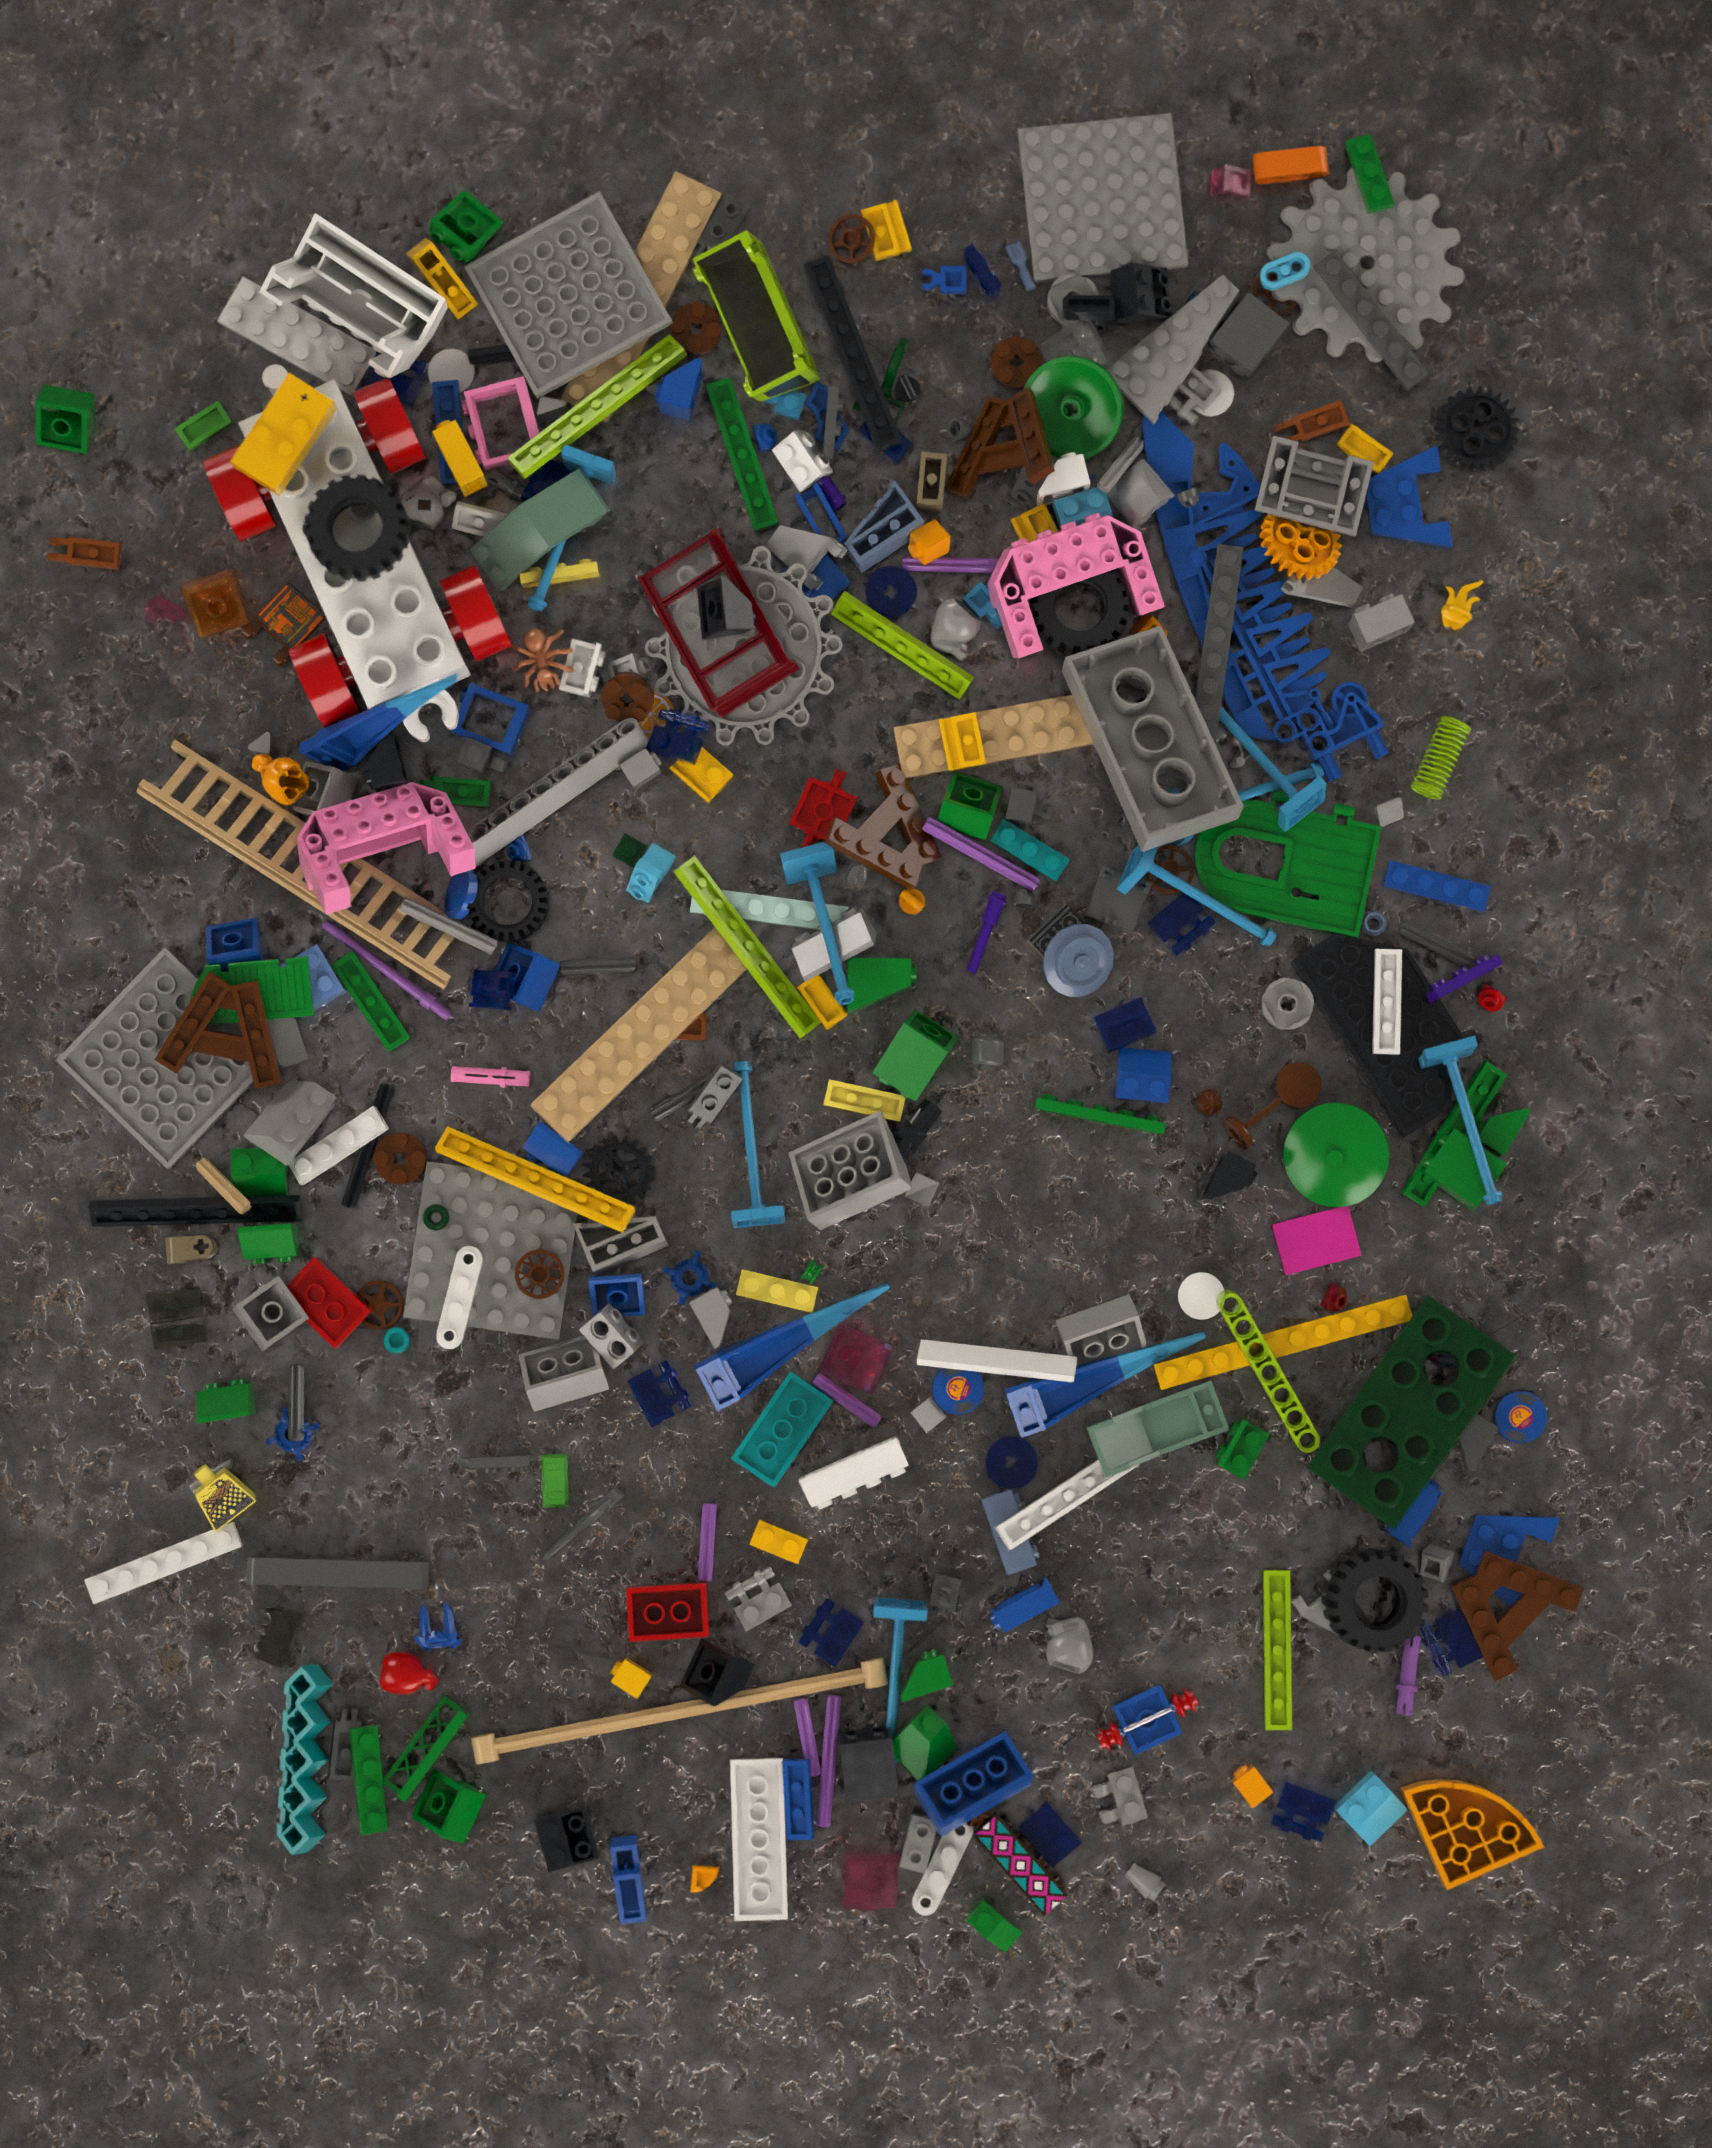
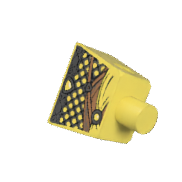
[194,1464,256,1532]

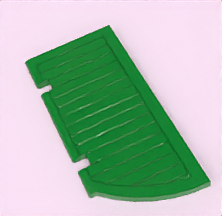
[189,956,314,1025]

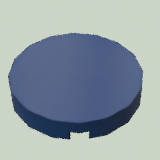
[444,870,478,920]

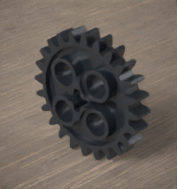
[1434,386,1520,472]

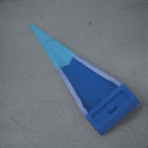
[299,673,458,771]
[694,1283,890,1411]
[1004,1332,1207,1438]

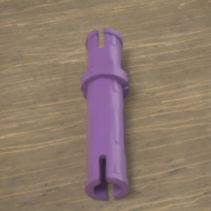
[1395,1636,1421,1716]

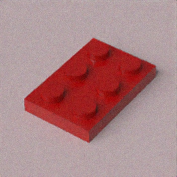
[287,1257,372,1349]

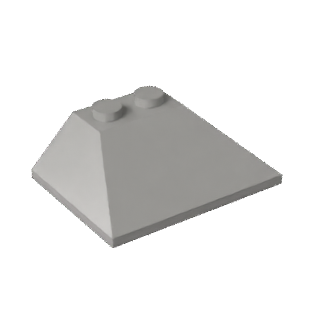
[1255,435,1374,537]

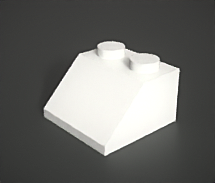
[1036,452,1090,506]

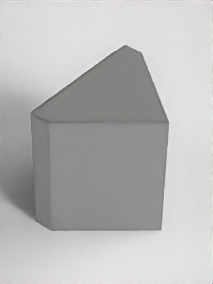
[248,731,274,758]

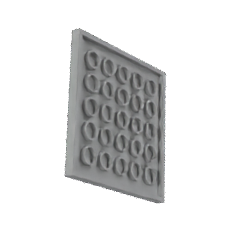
[1017,113,1188,283]
[464,191,673,399]
[56,947,278,1169]
[403,1161,578,1340]

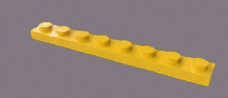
[435,1126,635,1233]

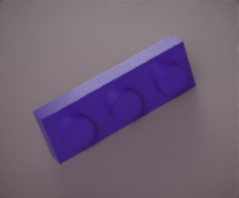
[1425,955,1503,1003]

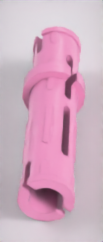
[451,1066,531,1088]

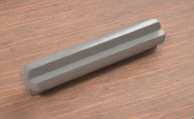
[1097,437,1145,493]

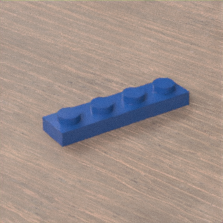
[432,380,463,486]
[1382,860,1491,912]

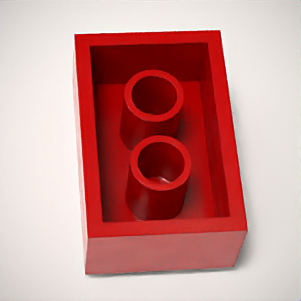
[626,1582,710,1642]

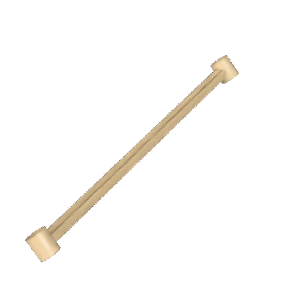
[471,1657,889,1764]

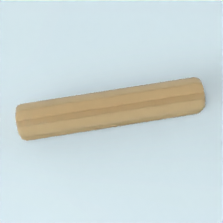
[196,1158,251,1214]

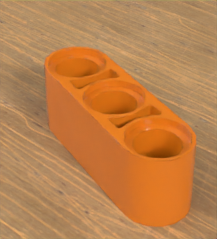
[1252,146,1329,184]

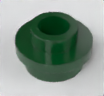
[423,1204,450,1231]

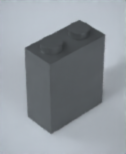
[1208,292,1290,378]

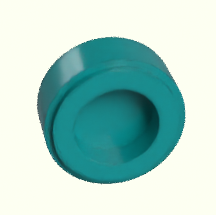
[383,1327,411,1353]

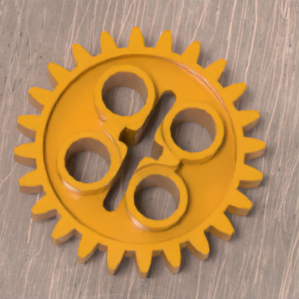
[1259,514,1342,580]

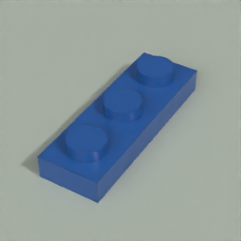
[782,1759,814,1840]

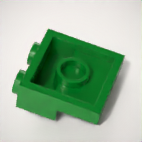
[429,189,504,263]

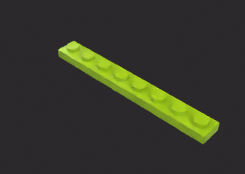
[507,334,687,479]
[673,856,821,1039]

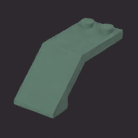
[469,468,610,592]
[1087,1380,1230,1478]

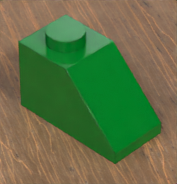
[1477,1108,1531,1157]
[965,1897,1023,1952]

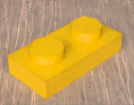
[749,1520,808,1564]

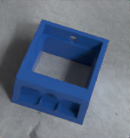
[451,683,531,757]

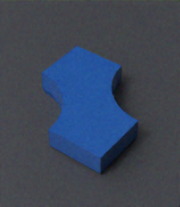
[805,381,850,452]

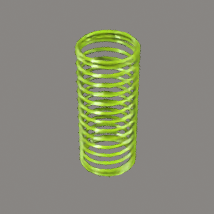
[1410,716,1471,800]

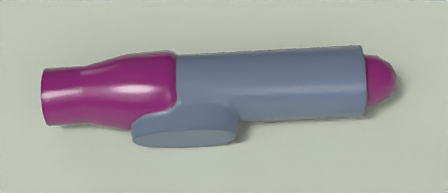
[1429,1354,1458,1369]

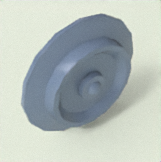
[1043,924,1114,997]

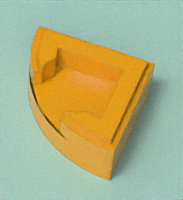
[690,1865,719,1893]

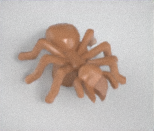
[512,628,574,692]

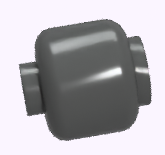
[970,1033,1005,1071]

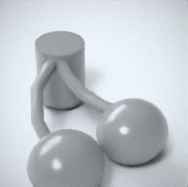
[1229,735,1257,768]

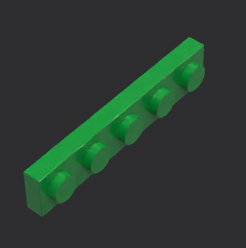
[1034,1094,1166,1135]

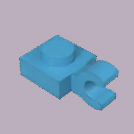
[762,386,807,421]
[962,582,1002,629]

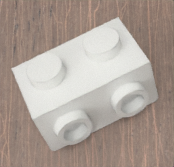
[772,430,833,492]
[559,639,606,698]

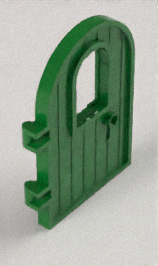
[1194,790,1382,938]

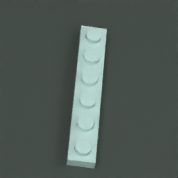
[690,890,848,930]

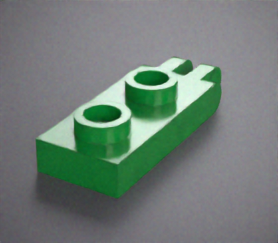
[420,776,491,808]

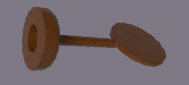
[1223,1062,1322,1150]

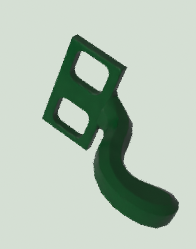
[852,337,909,425]

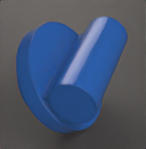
[752,423,777,453]
[507,835,533,863]

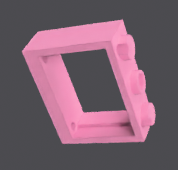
[461,376,539,472]

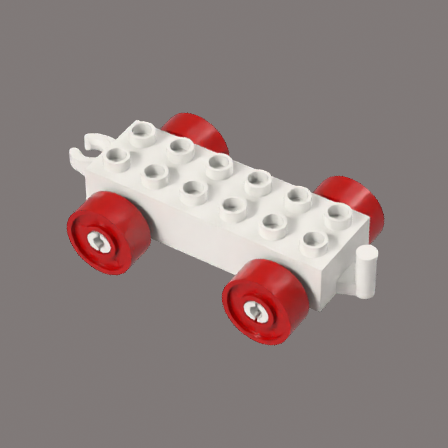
[202,364,512,742]

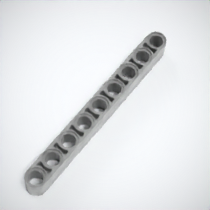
[466,718,649,867]

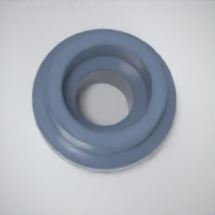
[1361,910,1387,937]

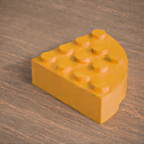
[1400,1779,1544,1890]

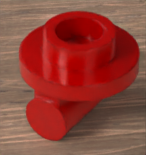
[1478,983,1507,1011]

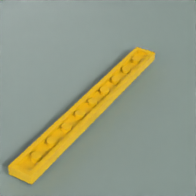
[1153,1295,1413,1390]

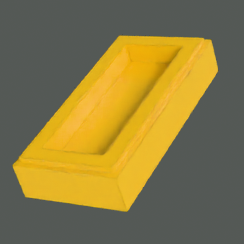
[1336,424,1394,475]
[797,974,848,1030]

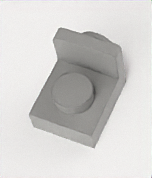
[606,653,651,680]

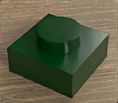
[612,833,648,869]

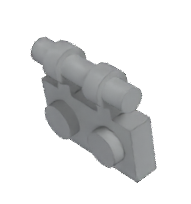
[1168,366,1221,425]
[724,1566,792,1632]

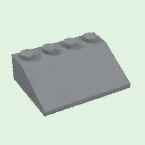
[789,1111,913,1230]

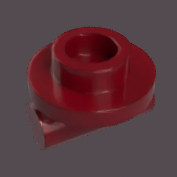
[1319,1282,1347,1312]

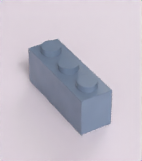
[981,1488,1040,1575]

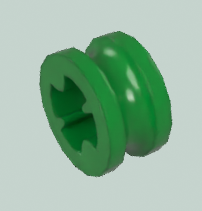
[800,1259,824,1286]

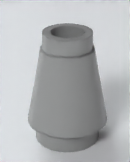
[1125,1863,1166,1901]

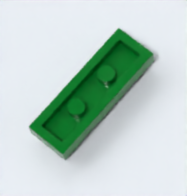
[1345,134,1394,214]

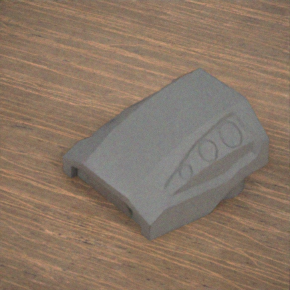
[1106,458,1175,530]

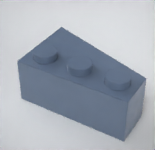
[844,480,925,573]

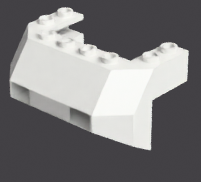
[259,213,448,378]

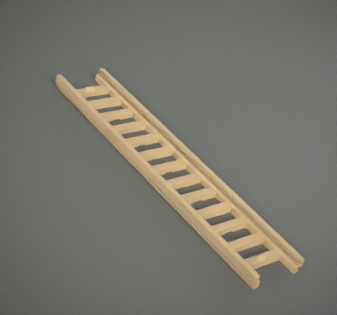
[137,740,465,990]

